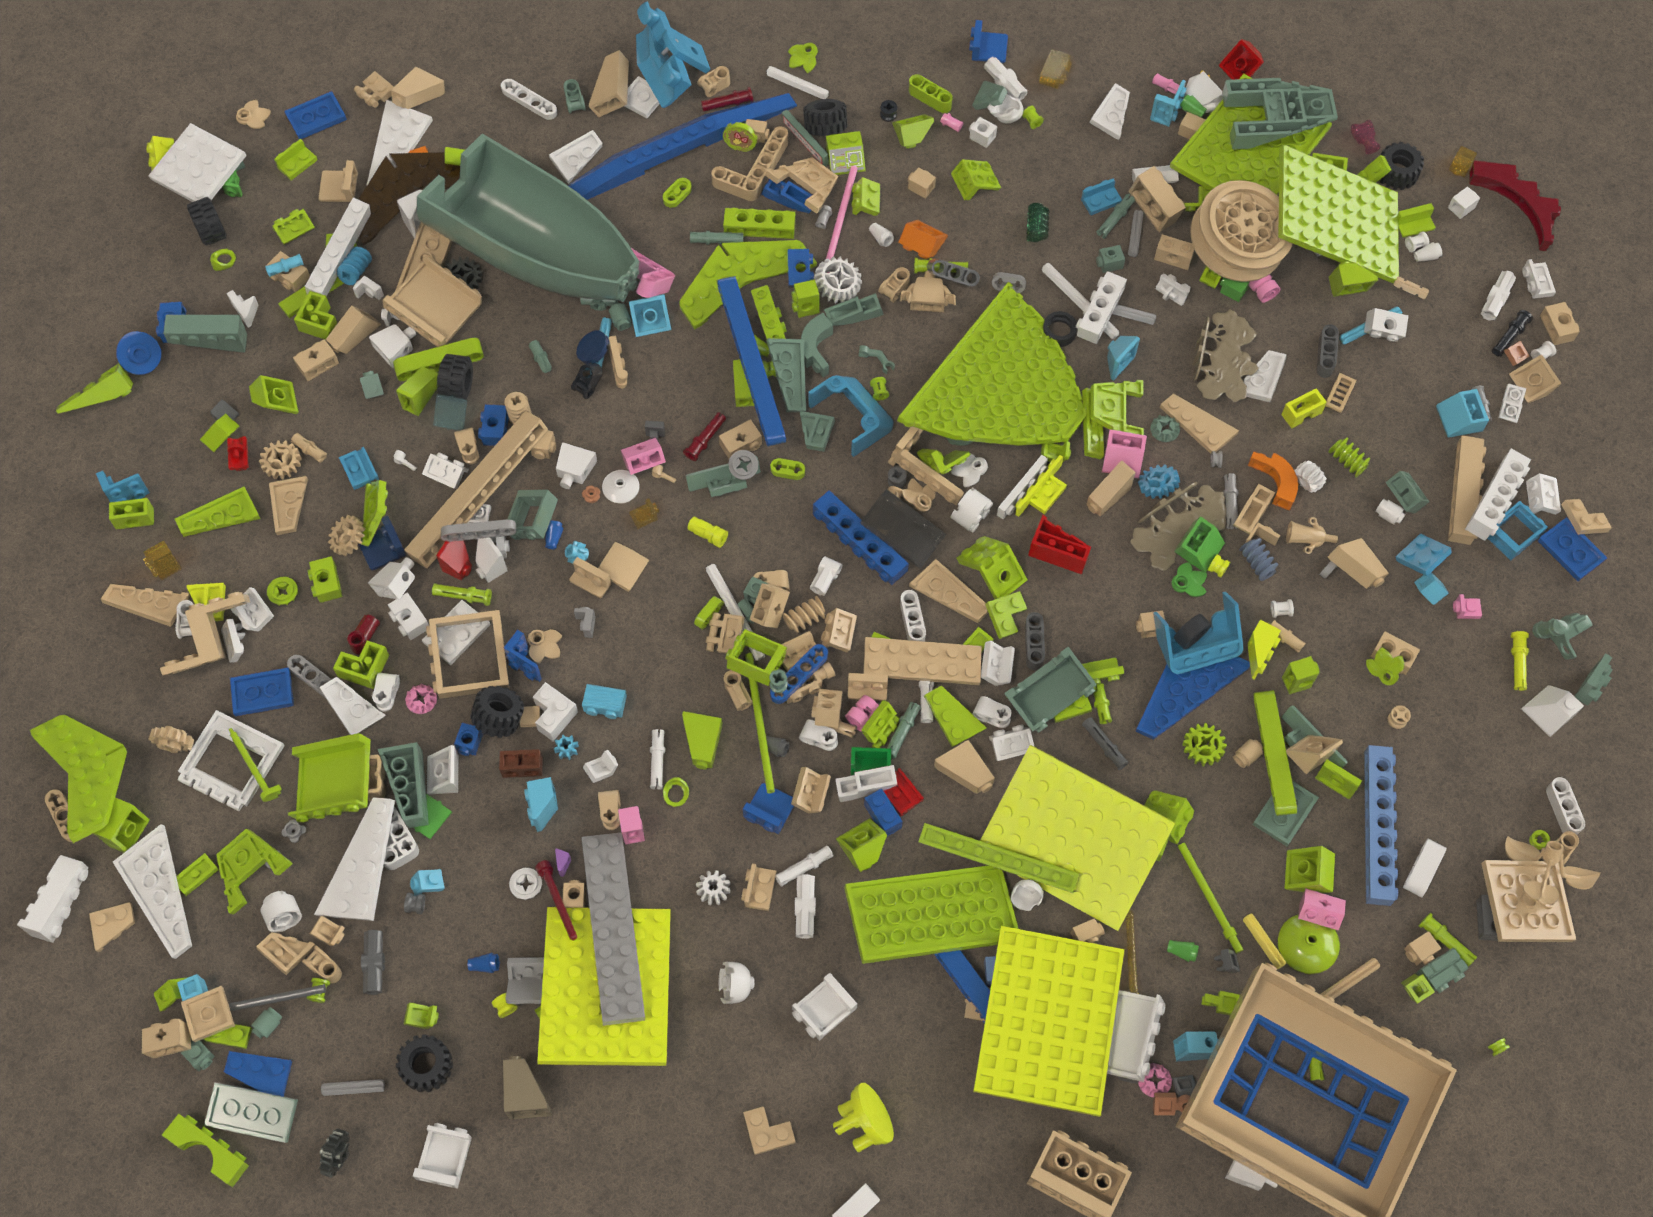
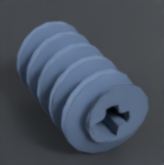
[1239,538,1278,581]

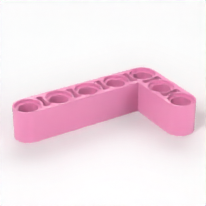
[631,248,675,298]

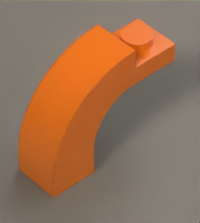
[1248,452,1298,511]

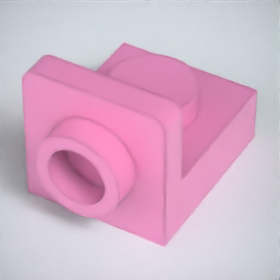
[1453,594,1482,619]

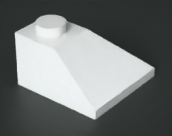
[476,538,507,583]
[1521,685,1584,737]

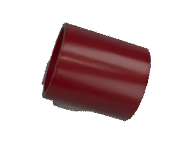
[347,614,380,655]

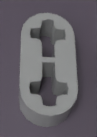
[992,272,1026,293]

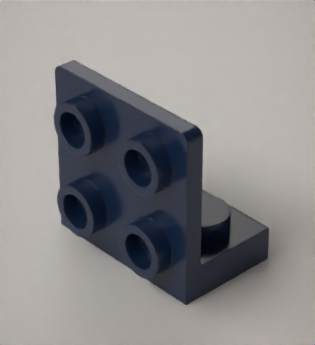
[359,516,406,571]

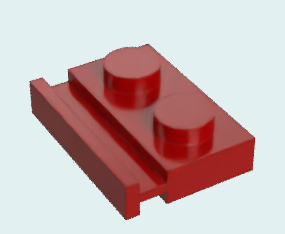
[884,768,924,817]

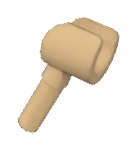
[652,465,676,483]

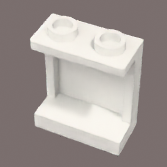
[792,973,857,1041]
[413,1123,472,1189]

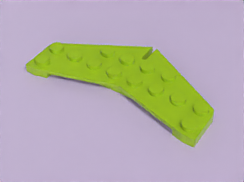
[679,240,817,330]
[30,715,127,843]

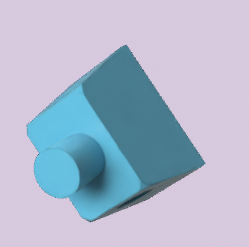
[1173,1032,1218,1062]

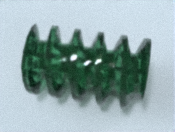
[1026,203,1050,242]

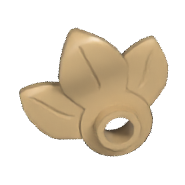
[236,100,271,129]
[902,478,935,512]
[528,629,562,664]

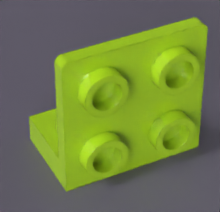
[951,159,1001,200]
[917,449,970,474]

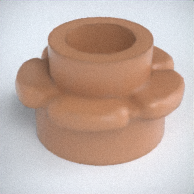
[582,486,600,503]

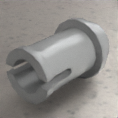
[815,205,832,229]

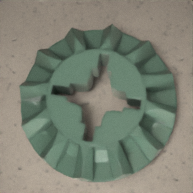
[1150,414,1180,442]

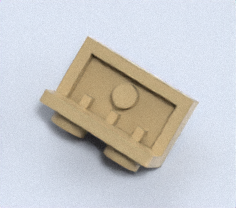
[781,631,823,672]
[791,767,831,813]

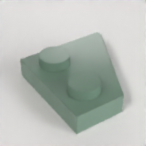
[972,81,1008,110]
[800,411,835,452]

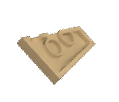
[269,476,308,535]

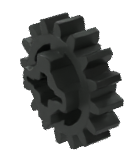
[446,256,483,289]
[319,1128,349,1178]

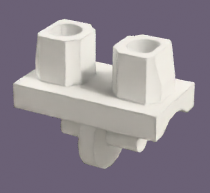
[1155,273,1190,306]

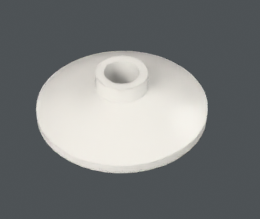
[602,470,639,503]

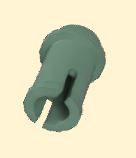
[738,599,755,623]

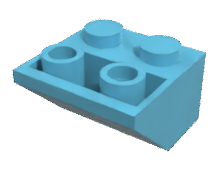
[1436,389,1489,438]
[524,777,558,832]

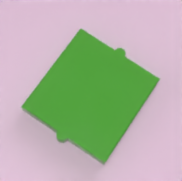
[413,794,452,839]

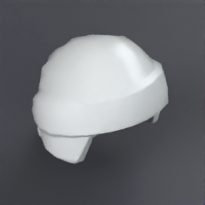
[987,94,1023,124]

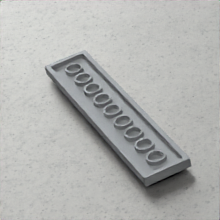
[582,832,645,1026]

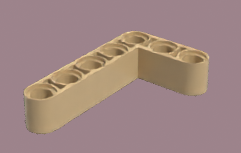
[711,126,788,201]

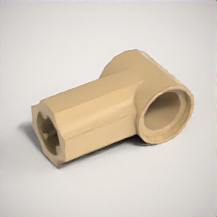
[724,670,753,711]

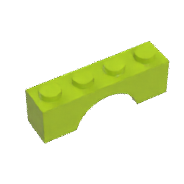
[162,1114,249,1187]

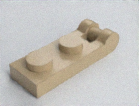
[608,336,628,388]

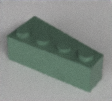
[163,315,247,352]
[378,742,429,828]

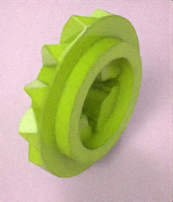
[267,577,298,606]

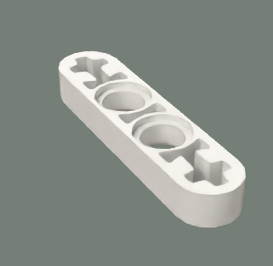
[501,79,557,120]

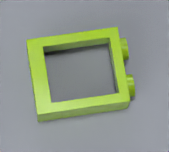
[725,629,787,686]

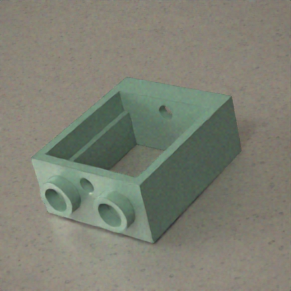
[507,490,558,540]

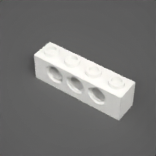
[1076,271,1127,344]

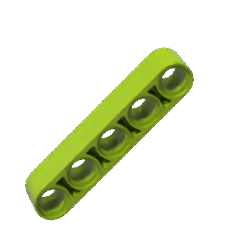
[393,338,484,381]

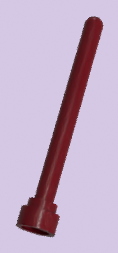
[535,860,577,941]

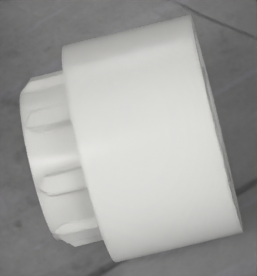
[261,891,302,932]

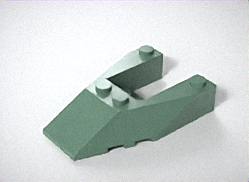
[1222,78,1338,149]

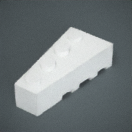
[17,855,89,943]

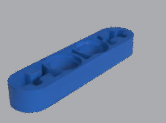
[770,644,828,704]

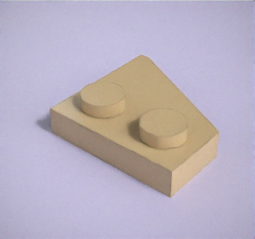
[256,932,315,975]

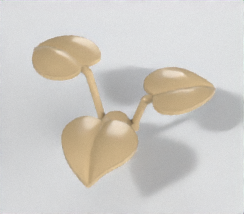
[1505,836,1600,905]

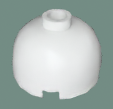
[719,962,754,1004]

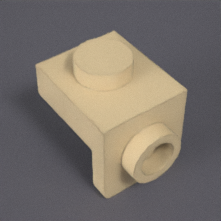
[309,915,345,946]

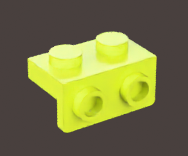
[146,136,174,170]

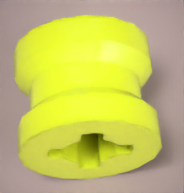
[1208,554,1231,578]
[492,993,518,1018]

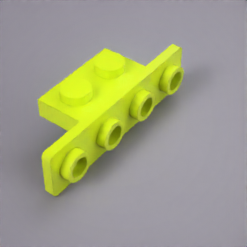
[1015,455,1067,517]

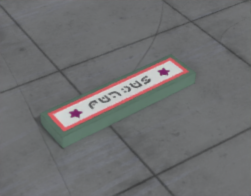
[782,109,829,166]

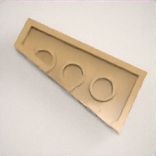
[1160,394,1239,454]

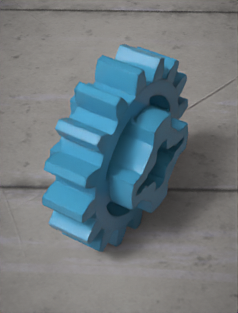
[1138,465,1180,499]

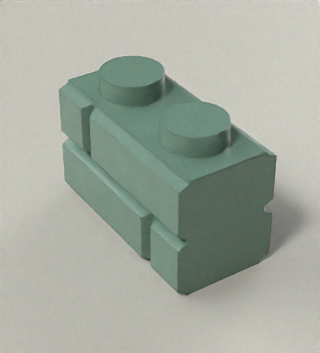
[1416,948,1468,993]

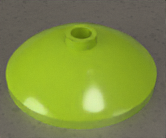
[1278,914,1340,974]

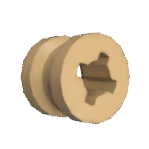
[1388,706,1411,729]

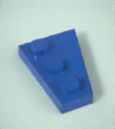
[224,1051,292,1097]

